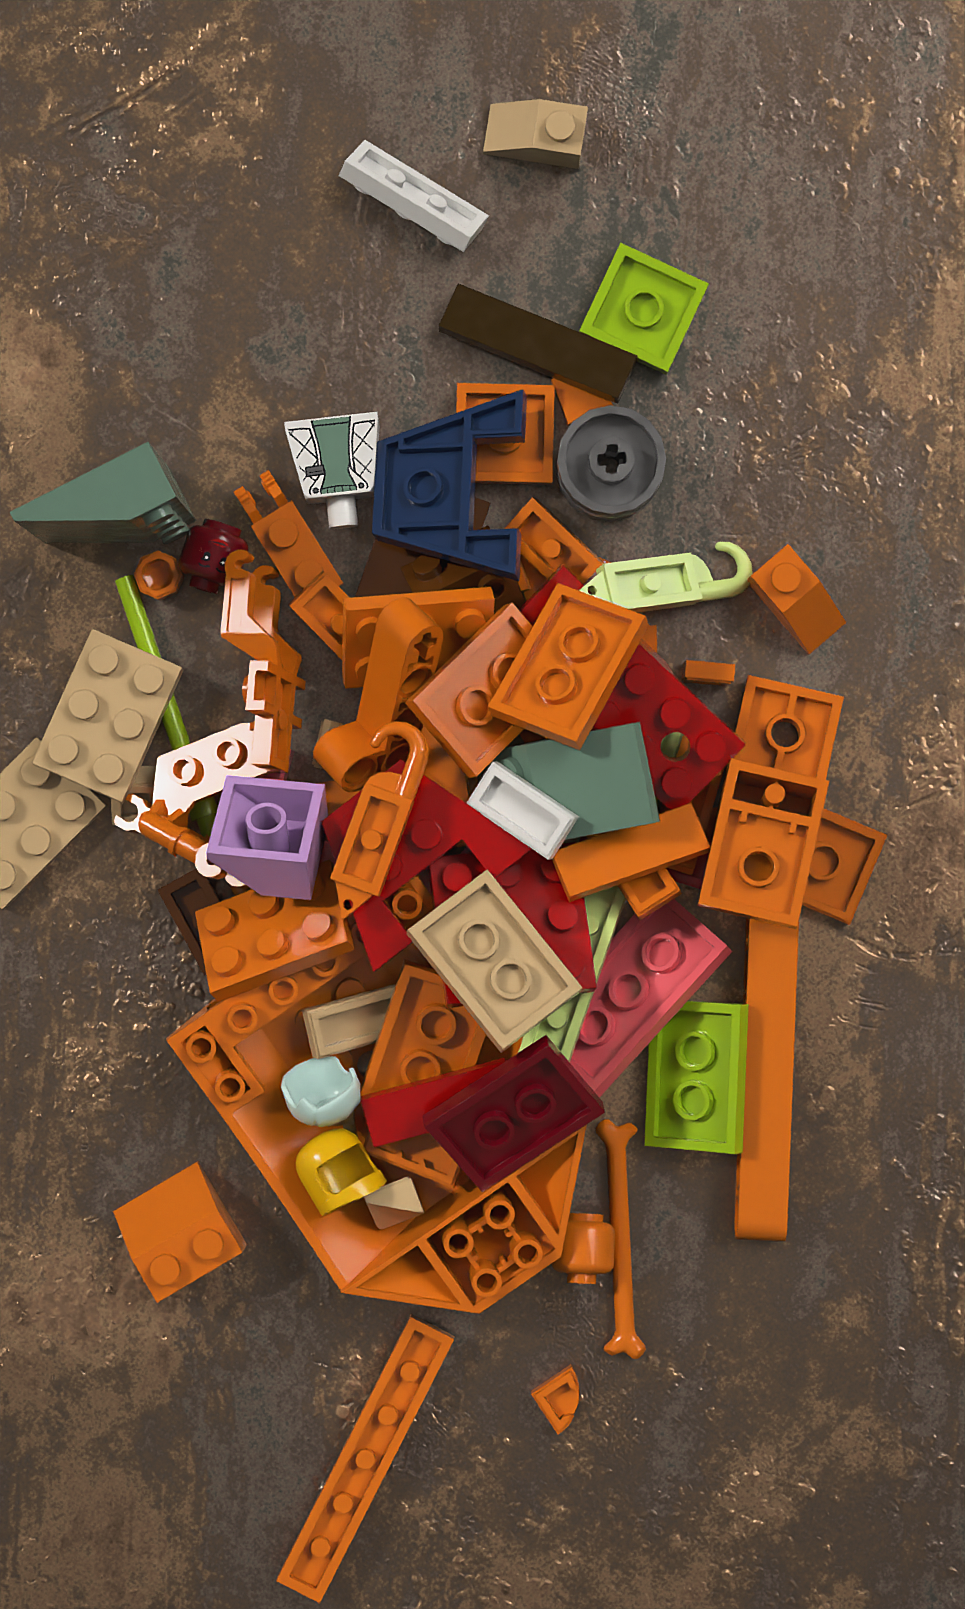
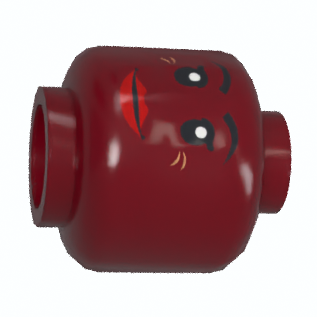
[178,519,249,595]

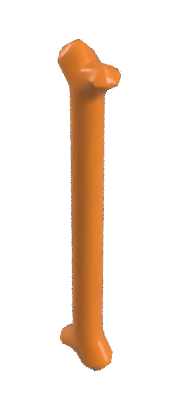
[595,1119,646,1359]

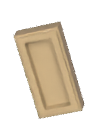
[302,984,395,1059]

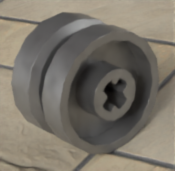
[556,405,666,522]

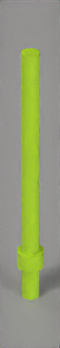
[115,575,218,837]

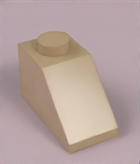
[483,99,588,169]

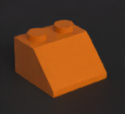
[113,1161,247,1303]

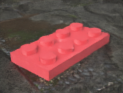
[570,899,733,1098]

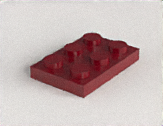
[422,1035,605,1192]

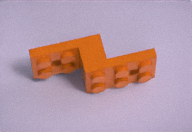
[697,675,844,929]

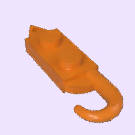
[330,721,429,918]

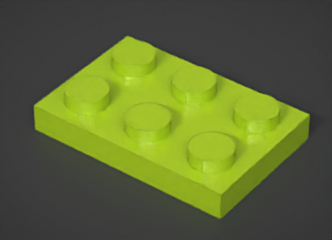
[644,1000,749,1154]

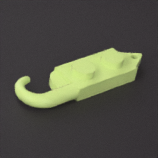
[579,542,753,613]

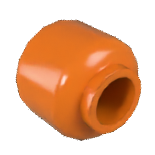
[551,1213,615,1284]

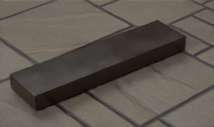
[439,283,638,404]

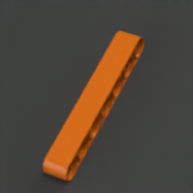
[734,918,799,1242]

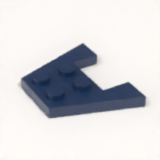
[372,389,527,581]

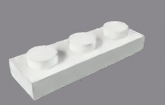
[339,140,489,252]

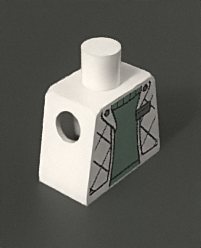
[284,412,380,529]

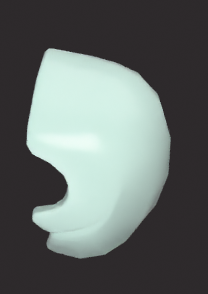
[281,1056,360,1127]

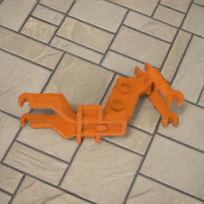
[114,550,306,889]

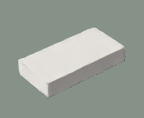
[466,761,579,860]

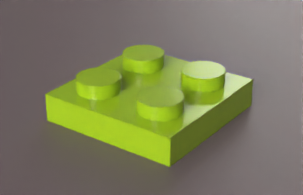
[579,242,709,375]

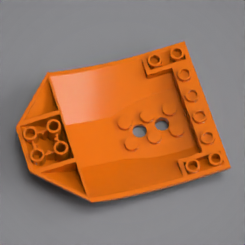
[166,876,587,1314]

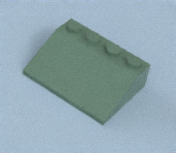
[10,442,197,544]

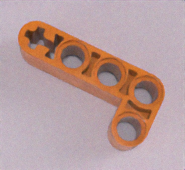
[313,597,443,792]

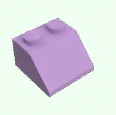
[206,775,328,900]

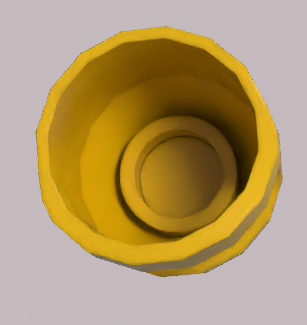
[295,1128,387,1217]

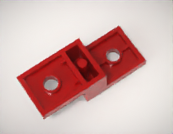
[519,564,746,810]

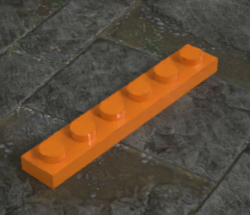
[276,1314,455,1603]

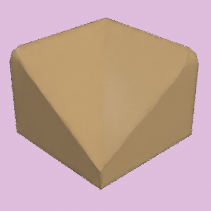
[364,1177,425,1229]

